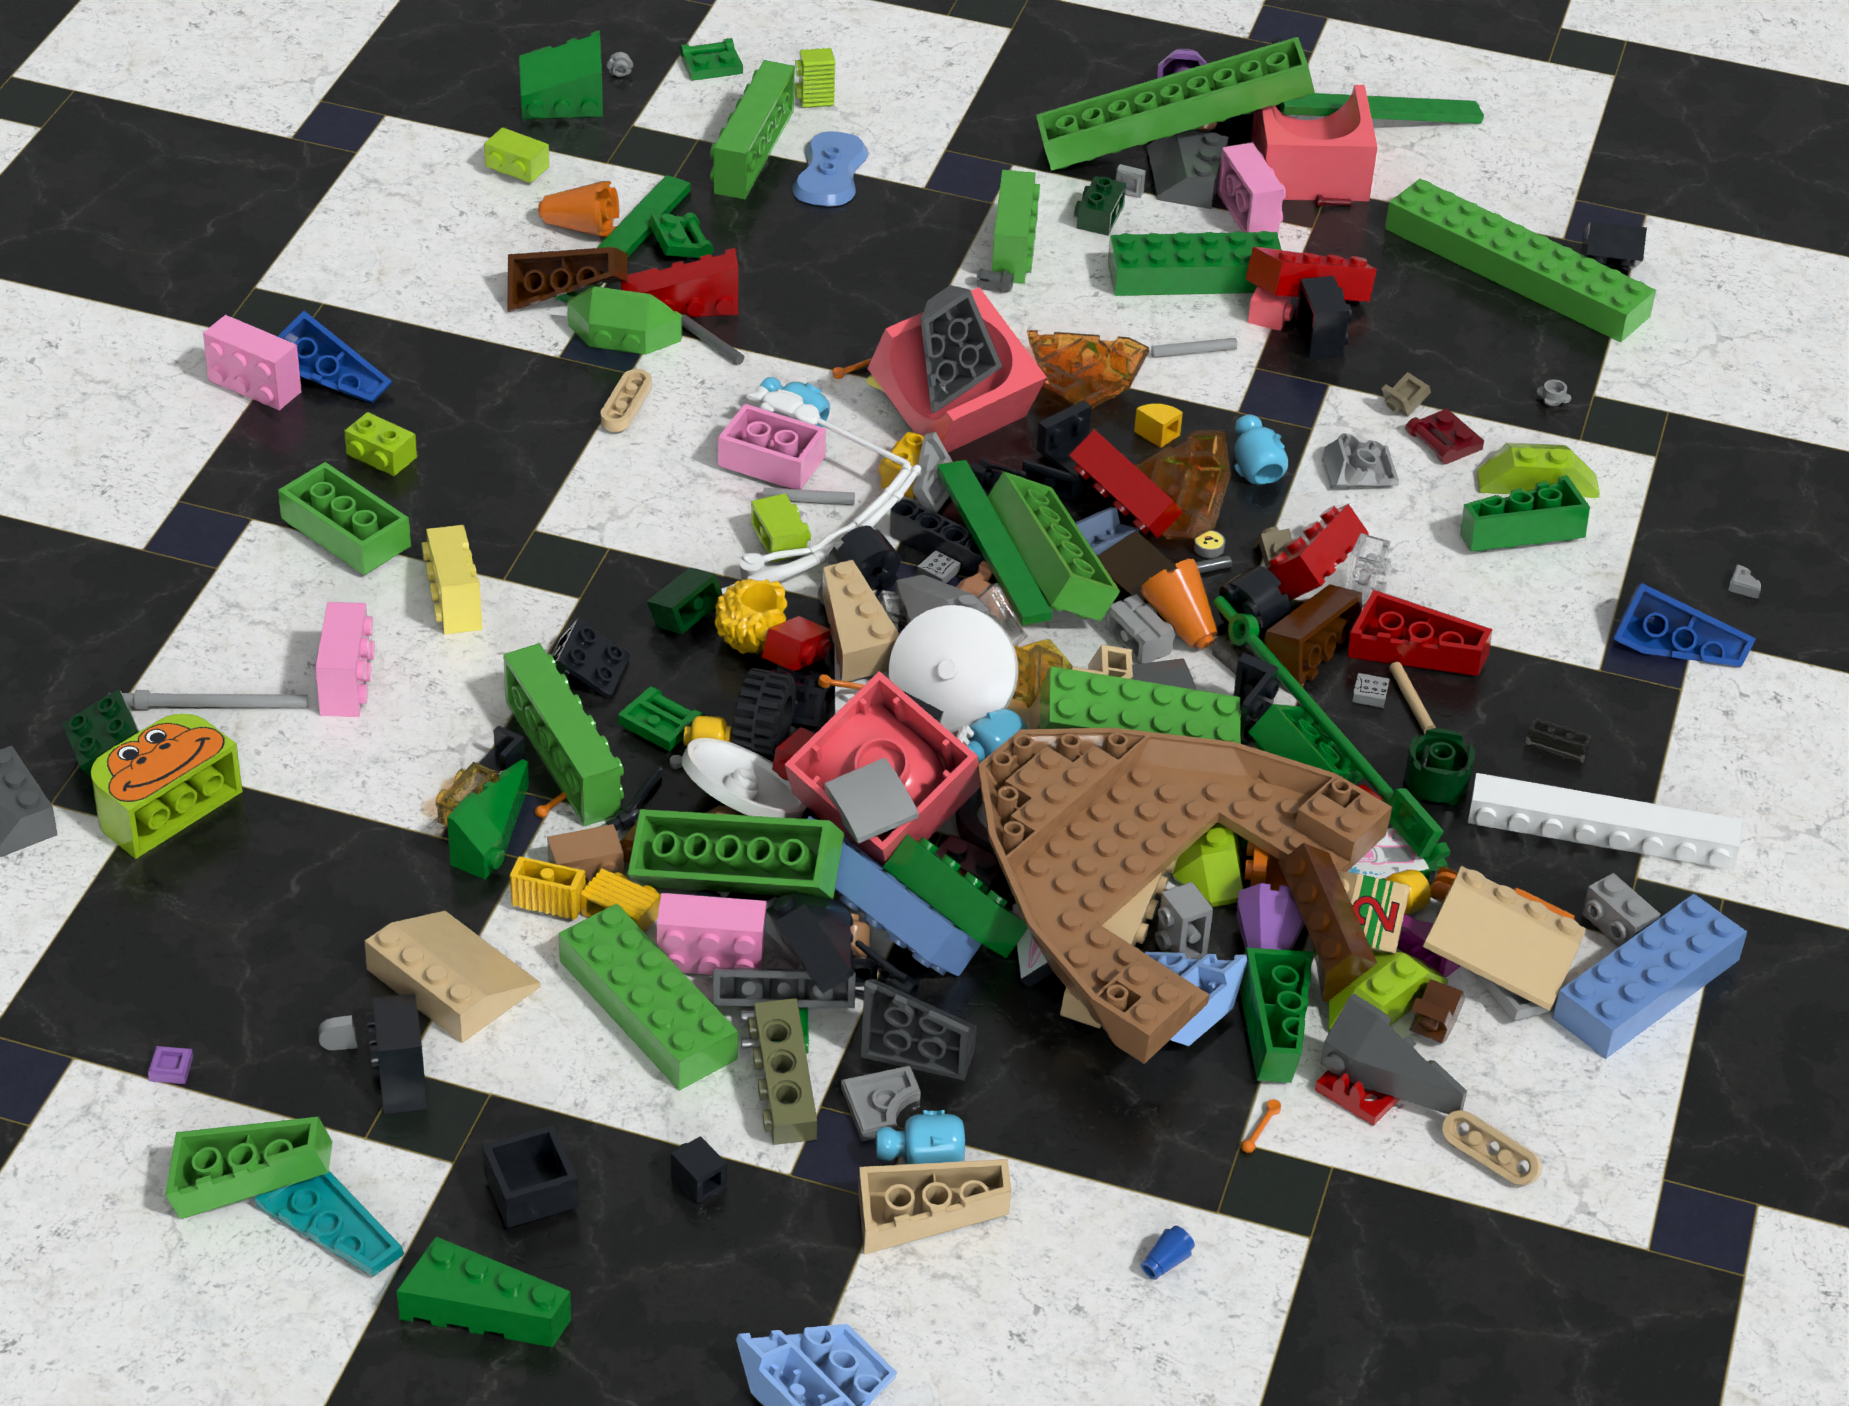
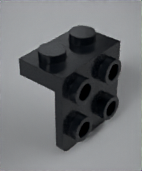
[1233,653,1280,746]

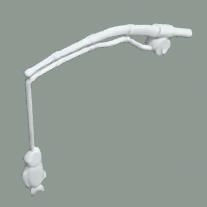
[721,386,921,594]

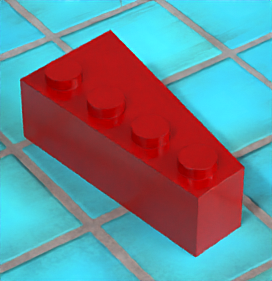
[1246,246,1377,302]
[1348,590,1493,676]

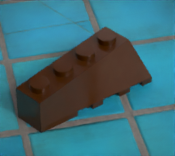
[507,247,628,312]
[1264,584,1362,688]
[1279,843,1377,1002]

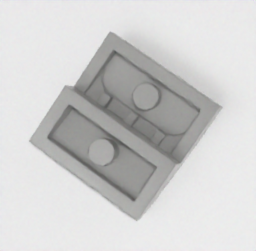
[824,758,919,844]

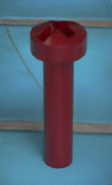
[1315,195,1351,207]

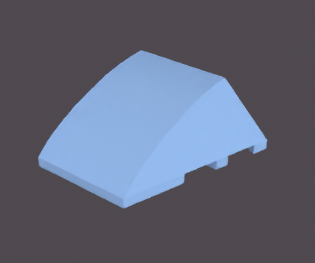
[1145,952,1248,1046]
[736,1324,897,1406]

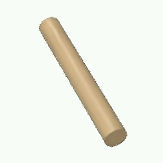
[1389,662,1436,734]

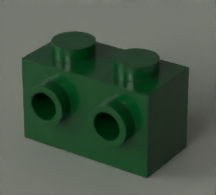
[1074,176,1126,236]
[647,567,723,634]

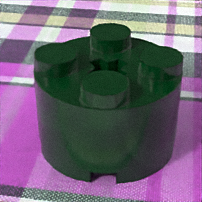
[1404,728,1475,805]

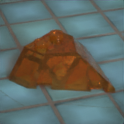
[1027,330,1149,410]
[1135,430,1231,539]

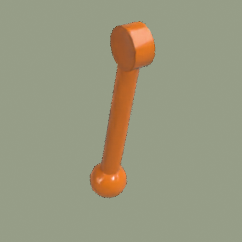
[833,358,872,379]
[818,675,865,690]
[535,792,566,818]
[1241,1099,1281,1153]

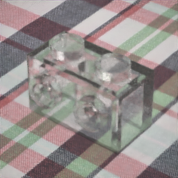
[1345,533,1391,608]

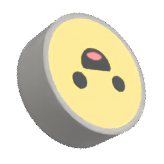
[1194,530,1225,558]

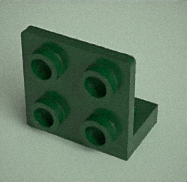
[62,689,139,780]

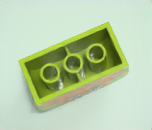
[91,714,243,859]

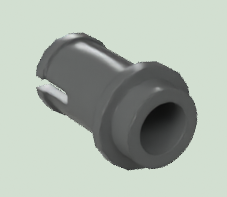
[977,268,1014,293]

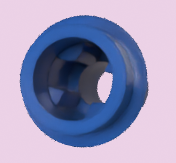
[1141,1225,1195,1280]

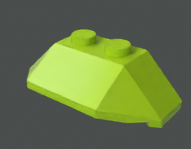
[1477,443,1600,498]
[1172,822,1244,907]
[1328,951,1448,1032]

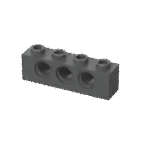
[713,968,856,1008]

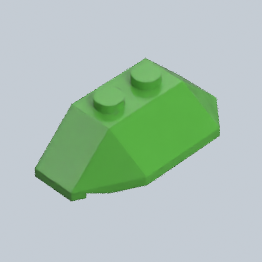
[567,286,682,355]

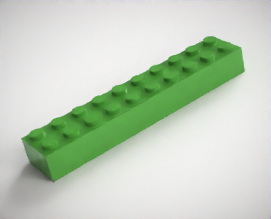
[1036,37,1315,171]
[1385,179,1656,342]

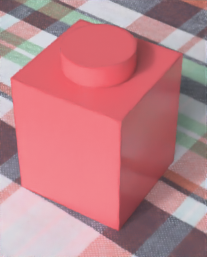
[1248,286,1294,331]

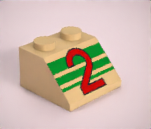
[1337,871,1410,954]

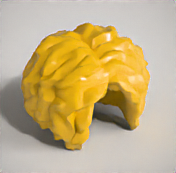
[715,578,787,655]

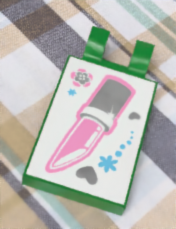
[1348,827,1450,880]

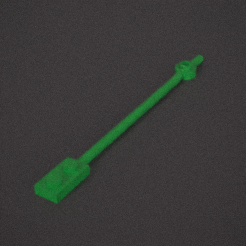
[1213,596,1444,857]

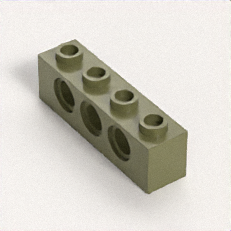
[748,998,818,1145]

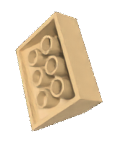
[1423,866,1586,1011]
[364,911,540,1043]

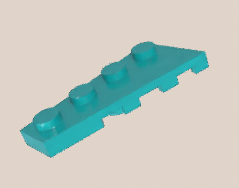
[254,1171,404,1277]

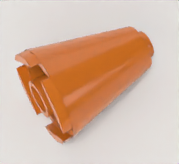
[538,181,619,237]
[1140,559,1218,650]

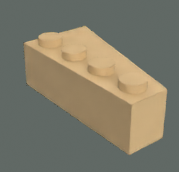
[822,560,900,682]
[858,1159,1011,1255]

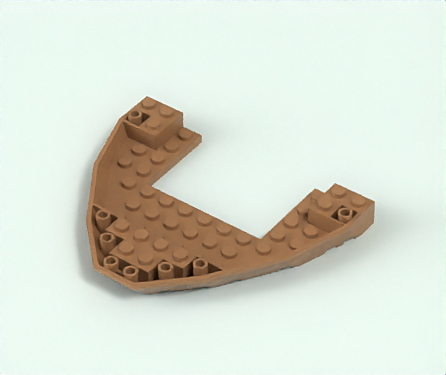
[978,728,1392,1064]

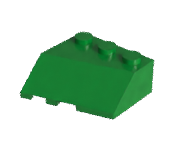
[519,30,603,119]
[1249,704,1363,784]

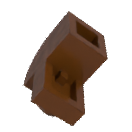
[1409,979,1465,1044]

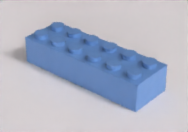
[807,816,982,977]
[1553,894,1747,1059]

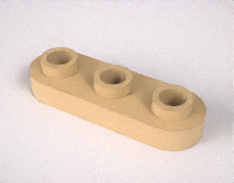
[601,369,652,432]
[1442,1110,1542,1185]

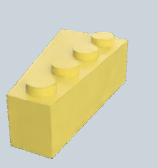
[421,525,482,635]

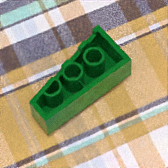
[1460,475,1590,551]

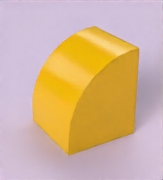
[1134,404,1183,448]

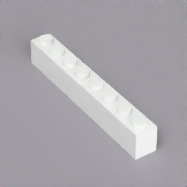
[1468,773,1742,870]

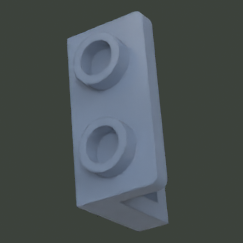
[1076,507,1139,556]

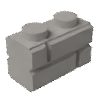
[1105,594,1175,663]

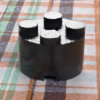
[828,525,901,591]
[1219,565,1290,637]

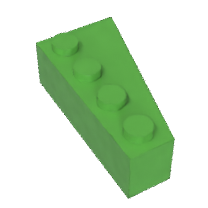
[165,1117,332,1219]

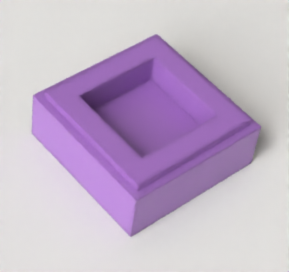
[148,1046,193,1084]

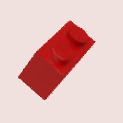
[762,616,832,671]

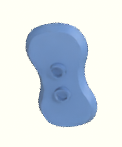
[792,131,868,206]

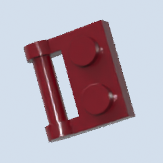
[1405,409,1484,464]

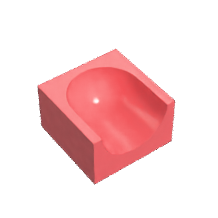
[1251,85,1377,201]
[867,287,1047,453]
[785,671,980,866]

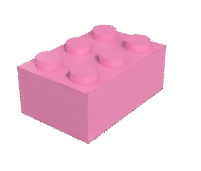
[1217,143,1286,234]
[203,315,301,411]
[718,404,826,490]
[315,602,375,717]
[657,893,766,976]

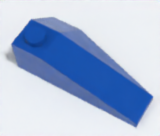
[277,311,392,404]
[1613,583,1756,667]

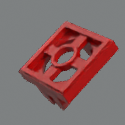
[1315,1070,1400,1126]

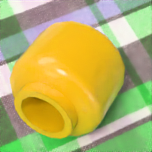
[684,716,732,746]
[1385,869,1431,915]

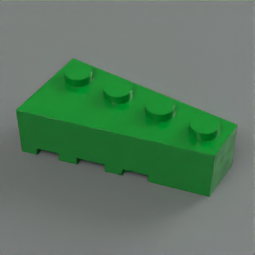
[883,834,1028,958]
[1239,947,1314,1083]
[397,1237,571,1347]

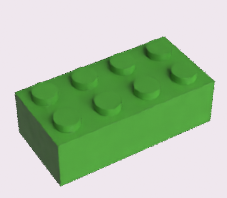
[992,170,1040,284]
[278,462,411,575]

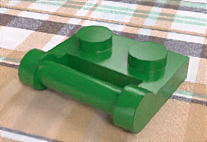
[680,38,743,81]
[648,213,714,258]
[618,686,706,752]

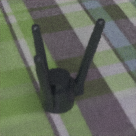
[970,456,1026,497]
[855,940,920,998]

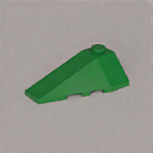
[447,759,529,880]

